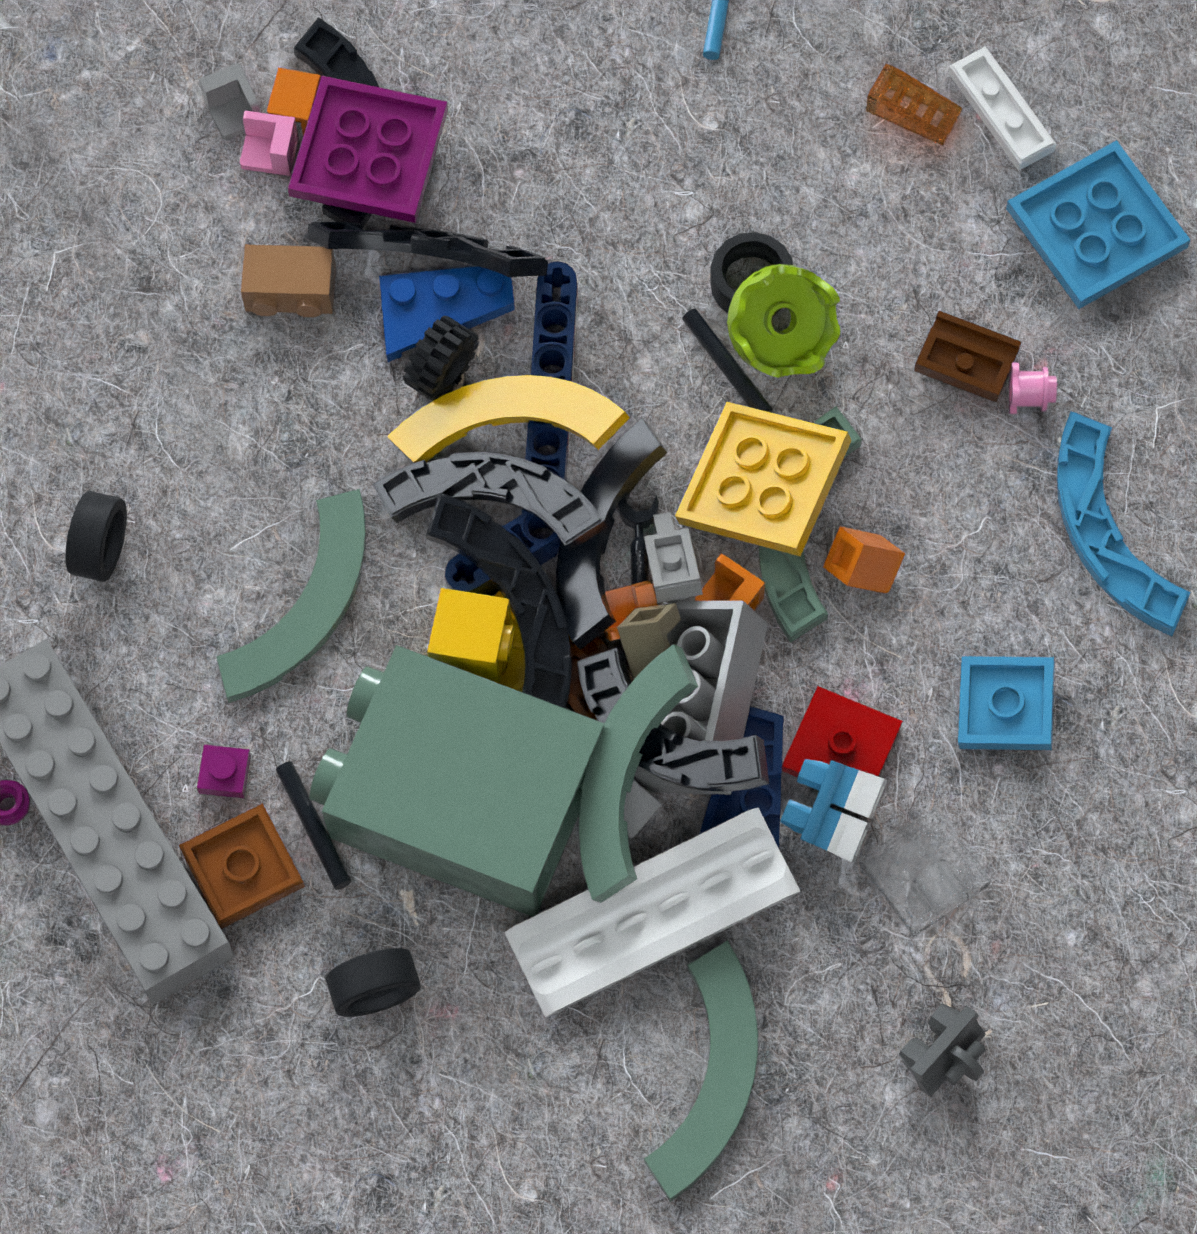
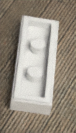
[948,46,1056,171]

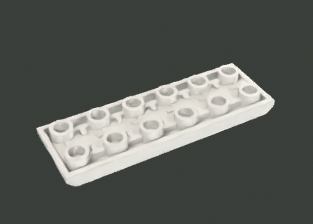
[504,807,800,1018]

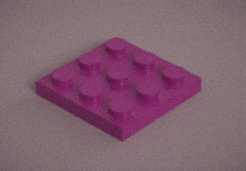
[288,76,448,223]

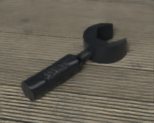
[618,494,659,585]

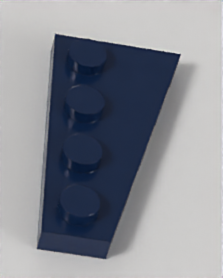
[699,706,784,848]

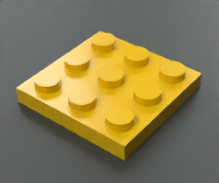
[675,402,852,557]

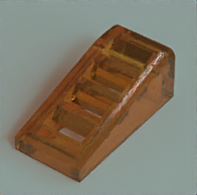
[866,63,963,146]

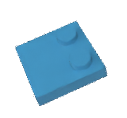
[958,656,1055,750]

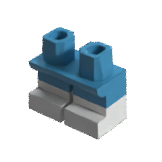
[780,759,888,863]

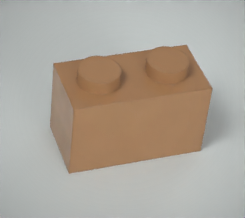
[241,244,336,317]

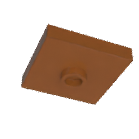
[179,803,305,929]

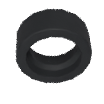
[710,232,793,315]
[65,491,127,582]
[325,948,421,1017]

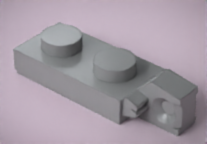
[644,512,703,603]

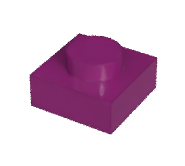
[197,744,251,799]

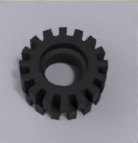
[403,316,479,401]

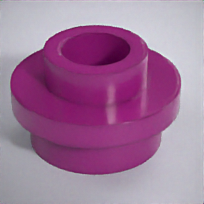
[0,780,30,826]

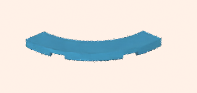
[1056,411,1191,637]

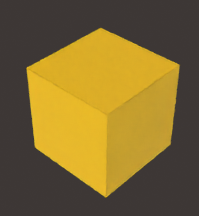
[427,588,514,684]

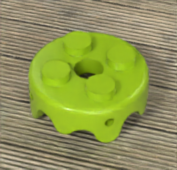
[727,264,841,378]

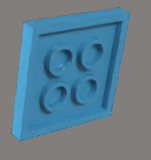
[1006,140,1190,309]

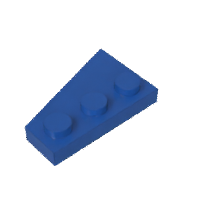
[379,266,515,362]

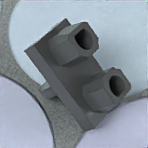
[899,1004,986,1097]

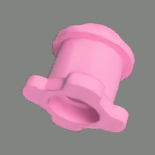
[1009,363,1057,414]

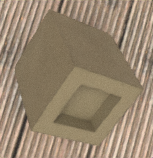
[617,603,681,678]

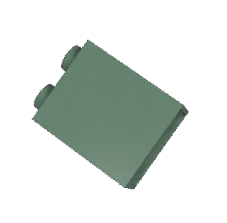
[309,645,604,917]

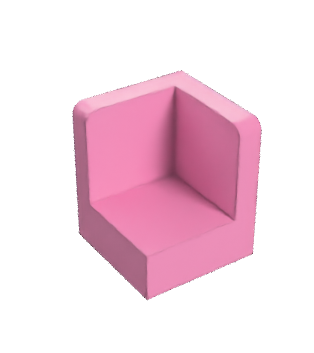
[240,111,299,176]

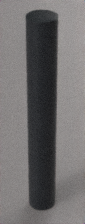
[682,308,772,412]
[276,761,351,890]

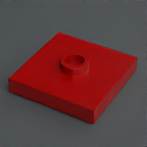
[782,686,903,778]

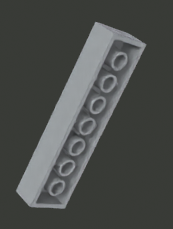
[0,639,235,1005]

